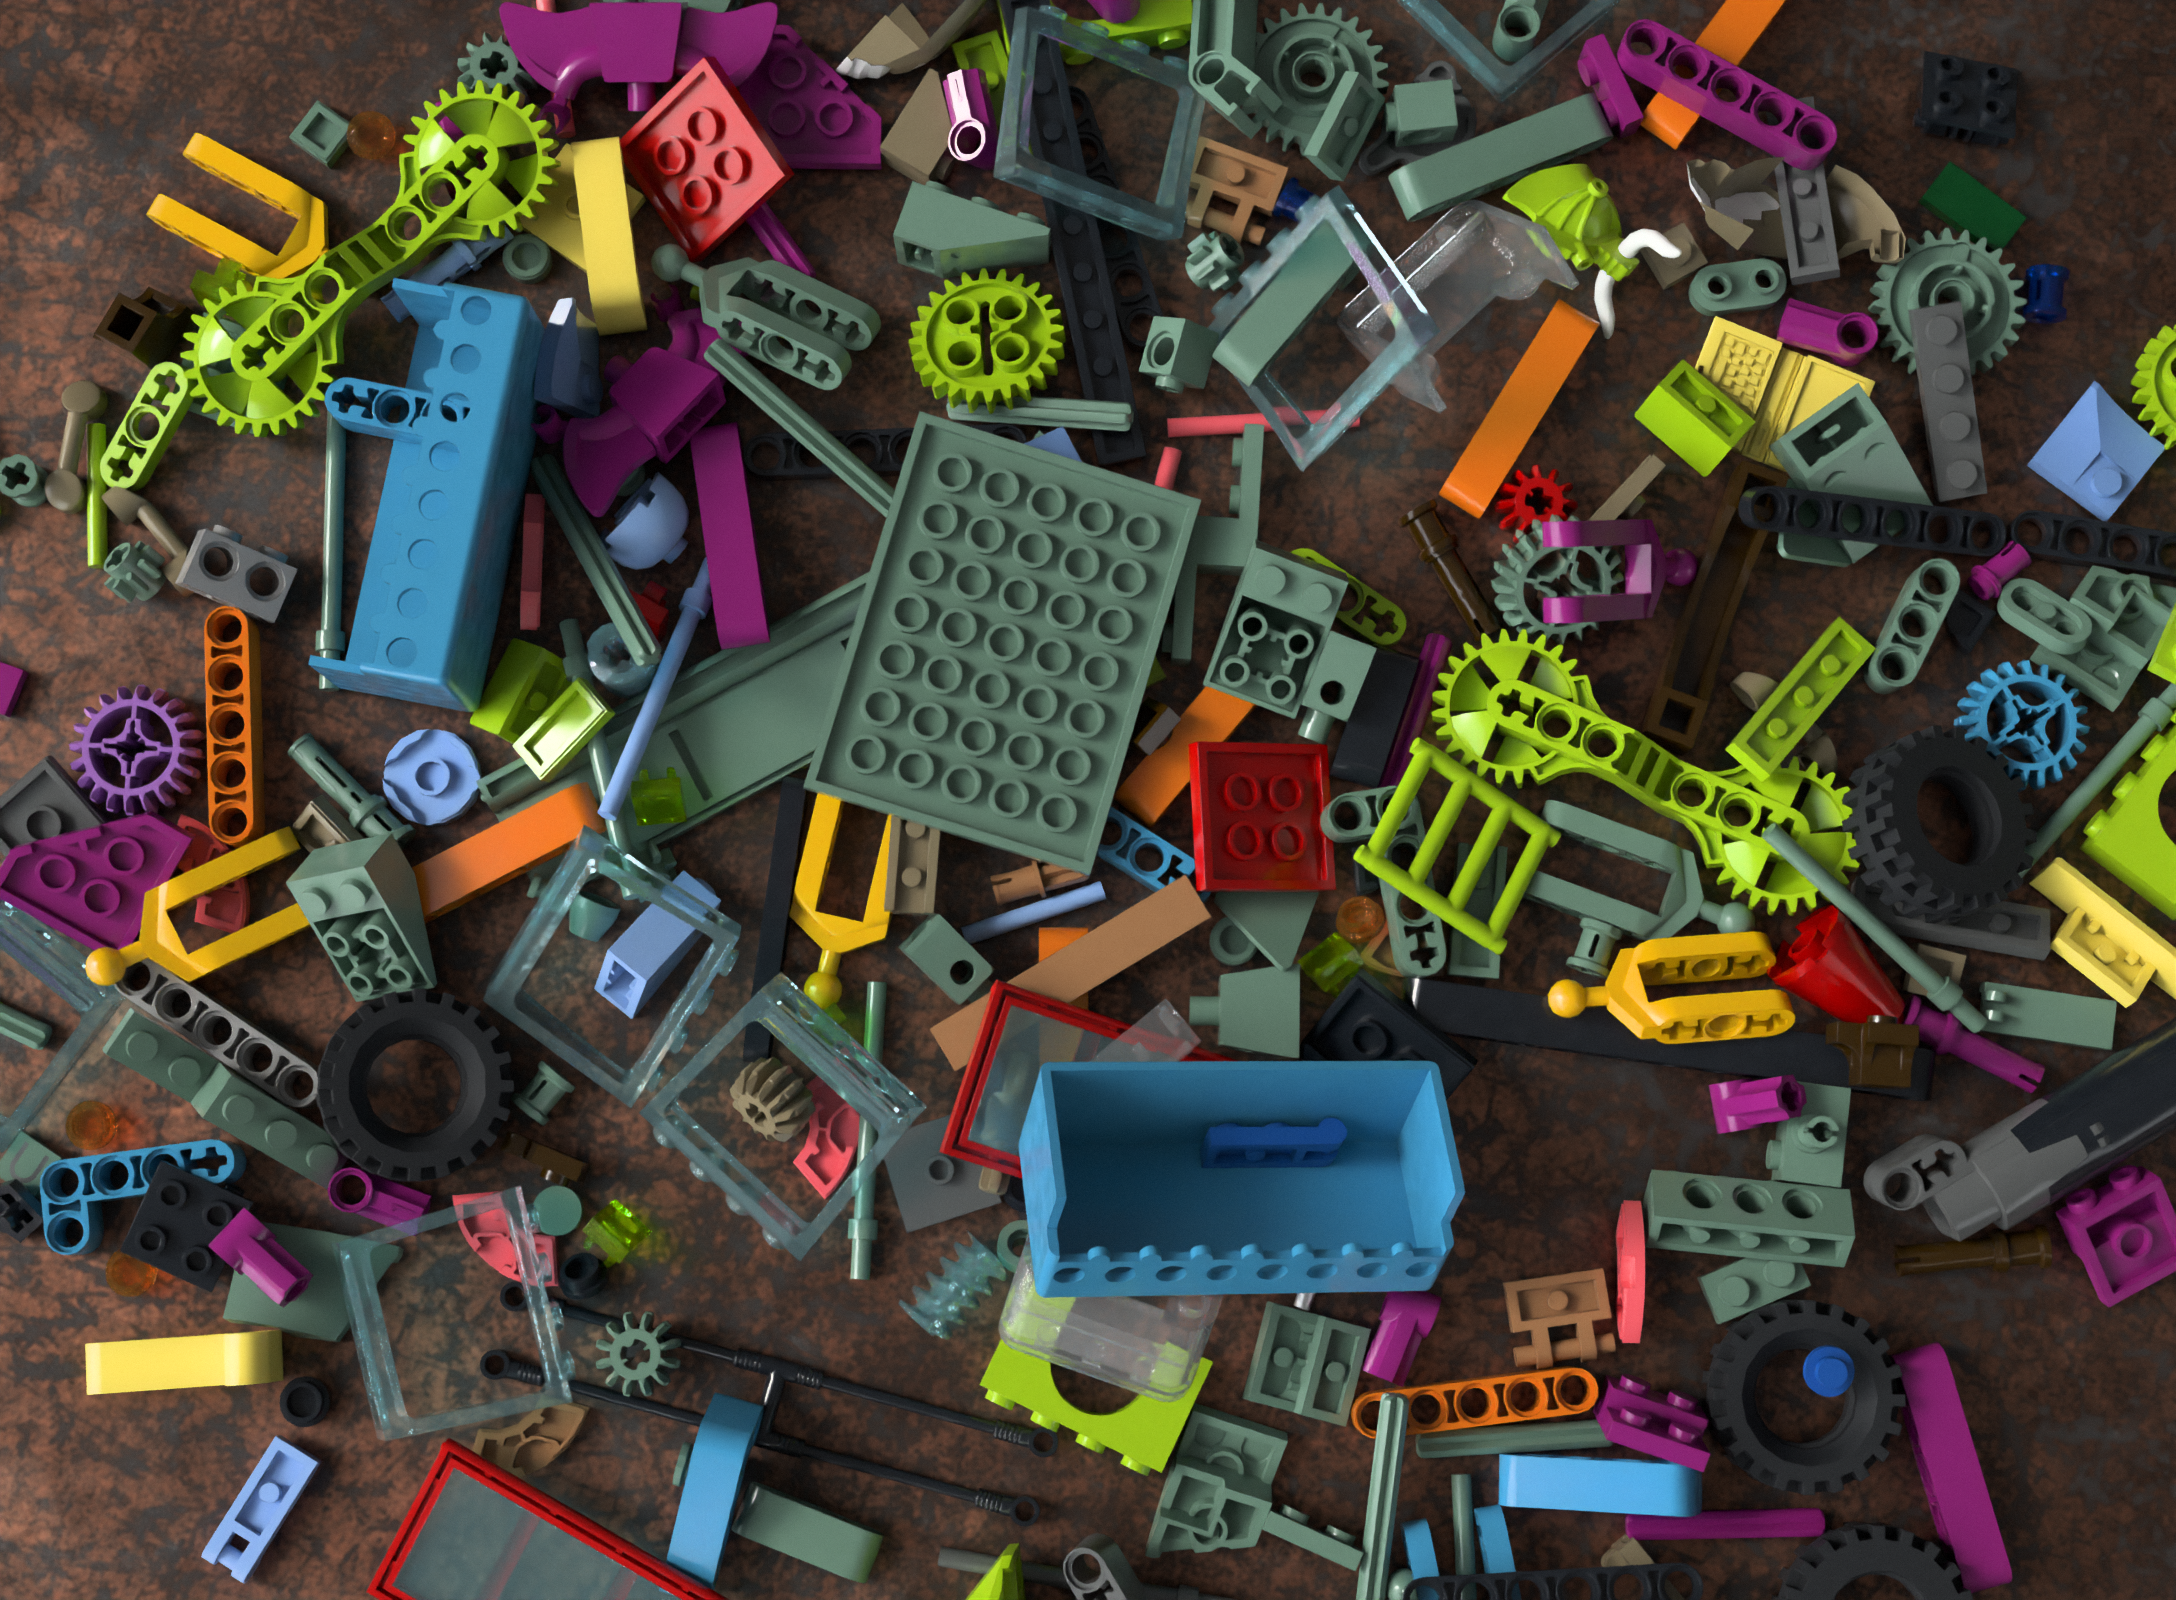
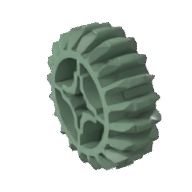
[1491,514,1625,646]

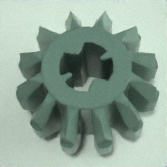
[457,31,539,110]
[596,1311,681,1397]

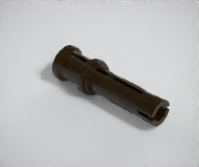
[1397,499,1503,642]
[1893,1224,2052,1277]

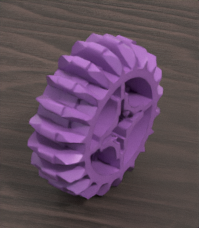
[68,685,206,817]

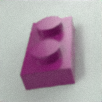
[1577,33,1644,140]

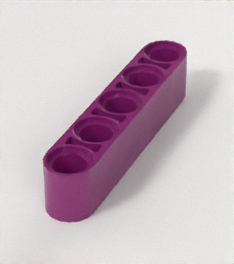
[1616,19,1837,170]
[690,421,771,650]
[1889,1342,2012,1593]

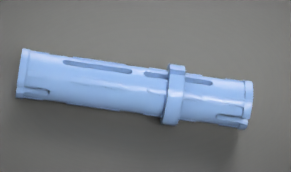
[380,225,515,323]

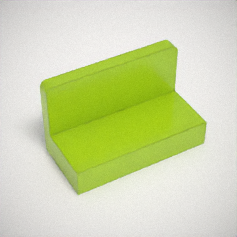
[1634,359,1756,477]
[470,638,572,745]

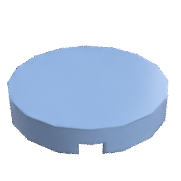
[383,729,482,827]

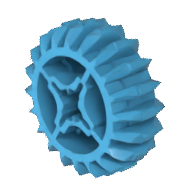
[1953,660,2090,792]

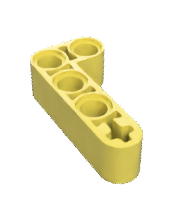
[571,136,647,336]
[85,1330,284,1395]

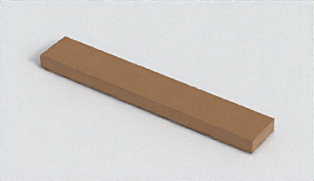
[930,874,1211,1071]

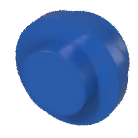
[1803,1345,1855,1397]

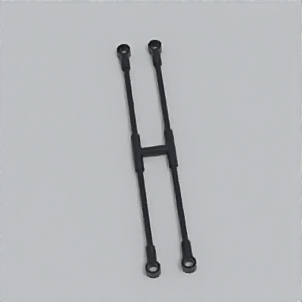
[480,1281,1058,1527]

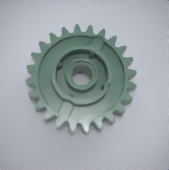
[1242,3,1389,156]
[1868,228,2027,377]

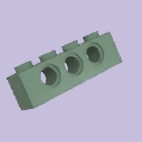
[1643,1169,1856,1267]

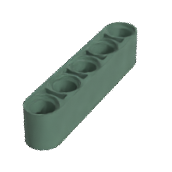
[1388,93,1614,222]

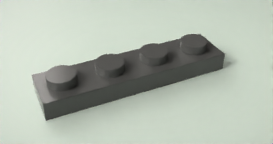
[1766,96,1840,286]
[1908,301,1988,502]
[1850,876,2050,961]

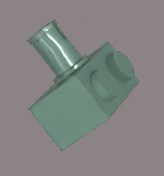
[1766,1081,1851,1188]

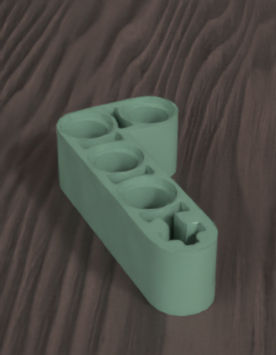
[1212,214,1371,388]
[1320,785,1446,979]

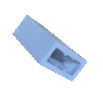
[594,870,721,1019]

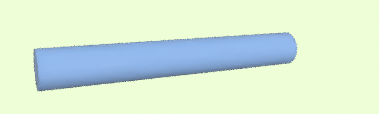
[961,881,1106,945]

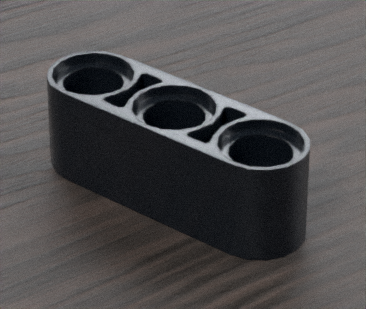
[1329,643,1420,789]

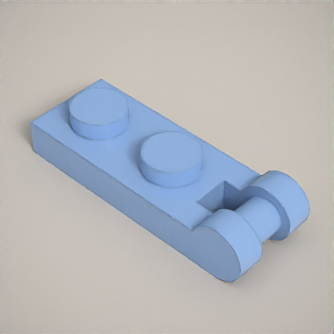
[201,1435,322,1584]

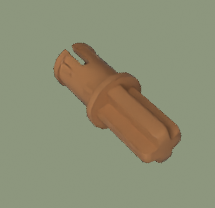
[990,860,1090,906]

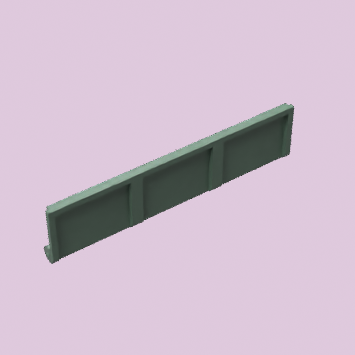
[476,571,870,908]

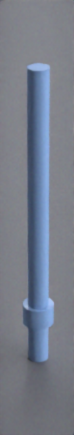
[597,557,713,821]

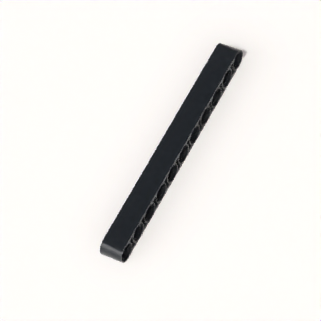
[1400,978,1936,1101]

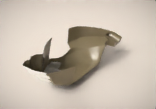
[835,0,988,79]
[1687,157,1906,264]

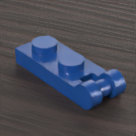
[1199,1117,1347,1168]

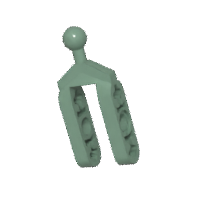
[651,243,881,390]
[1523,800,1755,941]

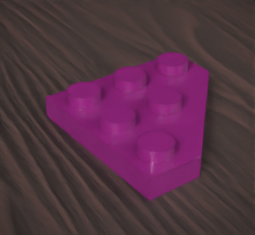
[739,25,883,170]
[0,811,196,950]

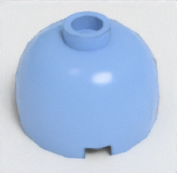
[599,472,689,570]

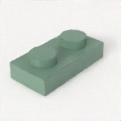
[1303,71,1386,181]
[1696,1257,1811,1324]
[1262,1503,1364,1572]

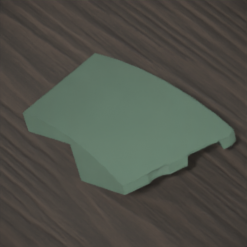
[2029,565,2176,712]
[223,1222,404,1342]
[1145,1403,1288,1558]

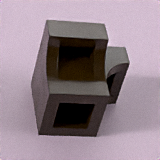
[93,287,194,370]
[1825,1015,1919,1090]

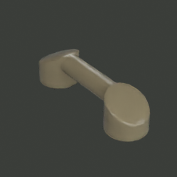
[44,380,108,514]
[101,486,195,599]
[1730,672,1838,780]

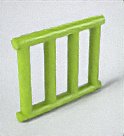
[1353,737,1561,955]

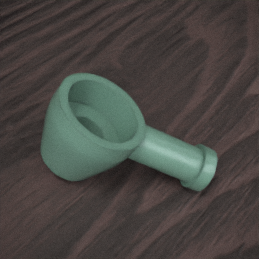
[526,873,621,942]

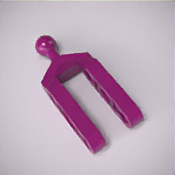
[1542,519,1699,623]

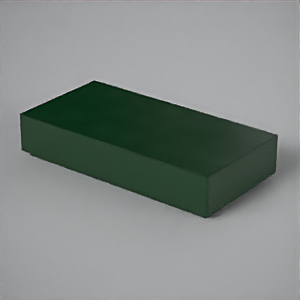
[1918,161,2027,253]

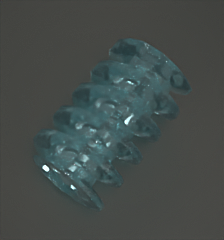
[587,622,659,699]
[898,1229,1008,1340]

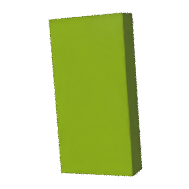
[513,677,616,783]

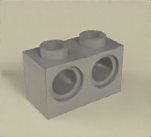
[175,525,298,623]

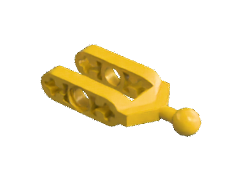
[146,133,330,279]
[789,793,893,1009]
[85,826,311,986]
[1548,931,1795,1044]

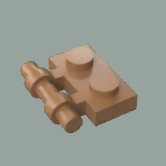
[1171,135,1289,246]
[1503,1268,1616,1369]

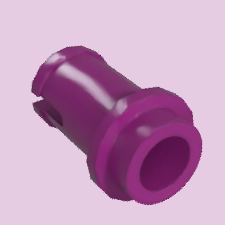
[1967,541,2032,600]

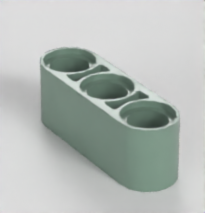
[1863,558,1960,695]
[731,1481,885,1584]

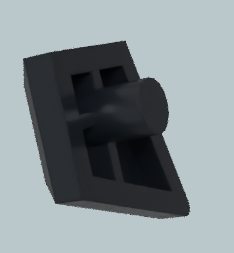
[0,1179,43,1243]

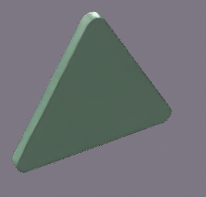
[1776,479,1852,567]
[1214,892,1319,972]

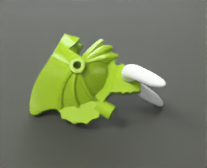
[1502,164,1682,339]

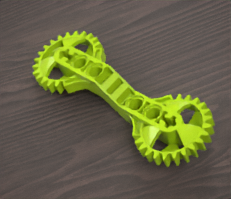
[181,80,561,438]
[1432,629,1860,916]

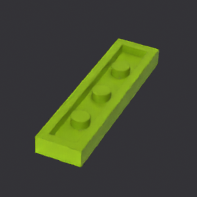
[1725,616,1876,782]

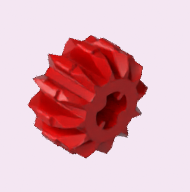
[1494,464,1578,544]

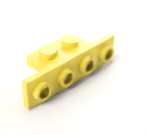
[2029,857,2176,1008]

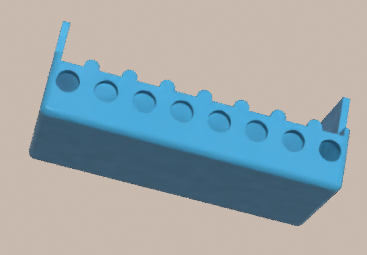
[308,278,545,712]
[1018,1061,1466,1298]

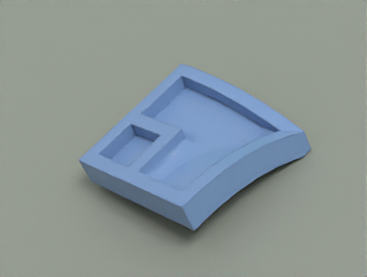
[534,298,603,418]
[2027,381,2164,522]

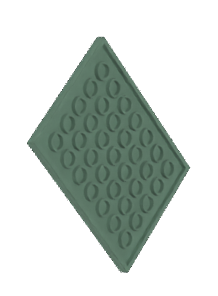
[803,411,1201,876]

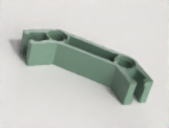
[1188,0,1283,139]

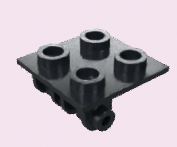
[1912,51,2018,148]
[120,1160,254,1293]

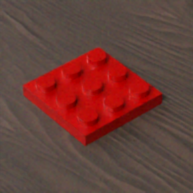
[620,56,795,263]
[1188,741,1336,892]

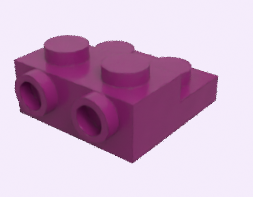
[2056,1165,2176,1307]
[1593,1374,1710,1472]

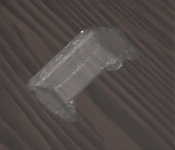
[1337,200,1580,413]
[998,1233,1224,1402]

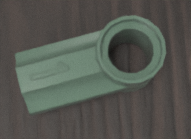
[1492,0,1550,62]

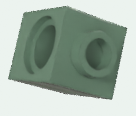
[1384,79,1458,147]
[1138,316,1219,394]

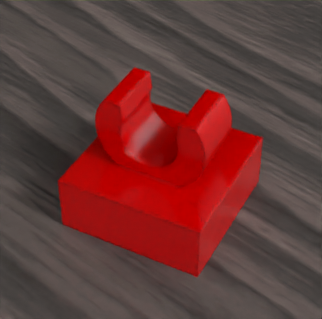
[628,581,669,644]

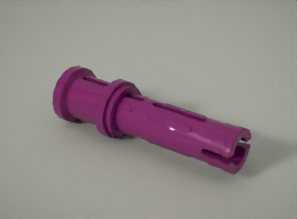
[1902,994,2045,1094]

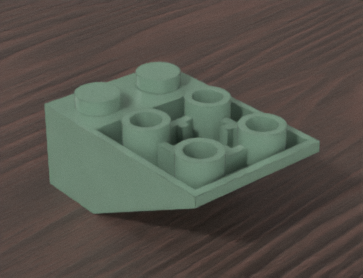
[893,181,1051,278]
[1769,383,1933,563]
[1203,539,1349,719]
[286,833,437,1002]

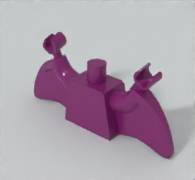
[499,2,779,134]
[530,284,777,517]

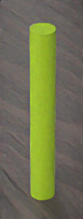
[86,423,108,569]

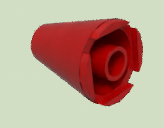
[1767,905,1905,1024]

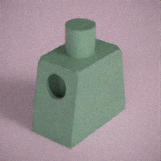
[1298,631,1377,745]
[898,913,995,1005]
[1189,964,1300,1061]

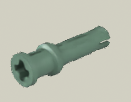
[288,733,416,851]

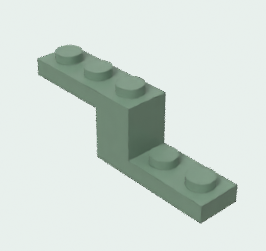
[1162,423,1264,668]
[102,1007,349,1190]

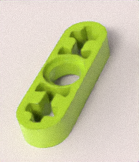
[100,362,198,491]
[1290,548,1406,648]

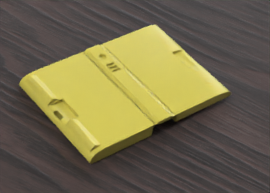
[1694,316,1875,473]

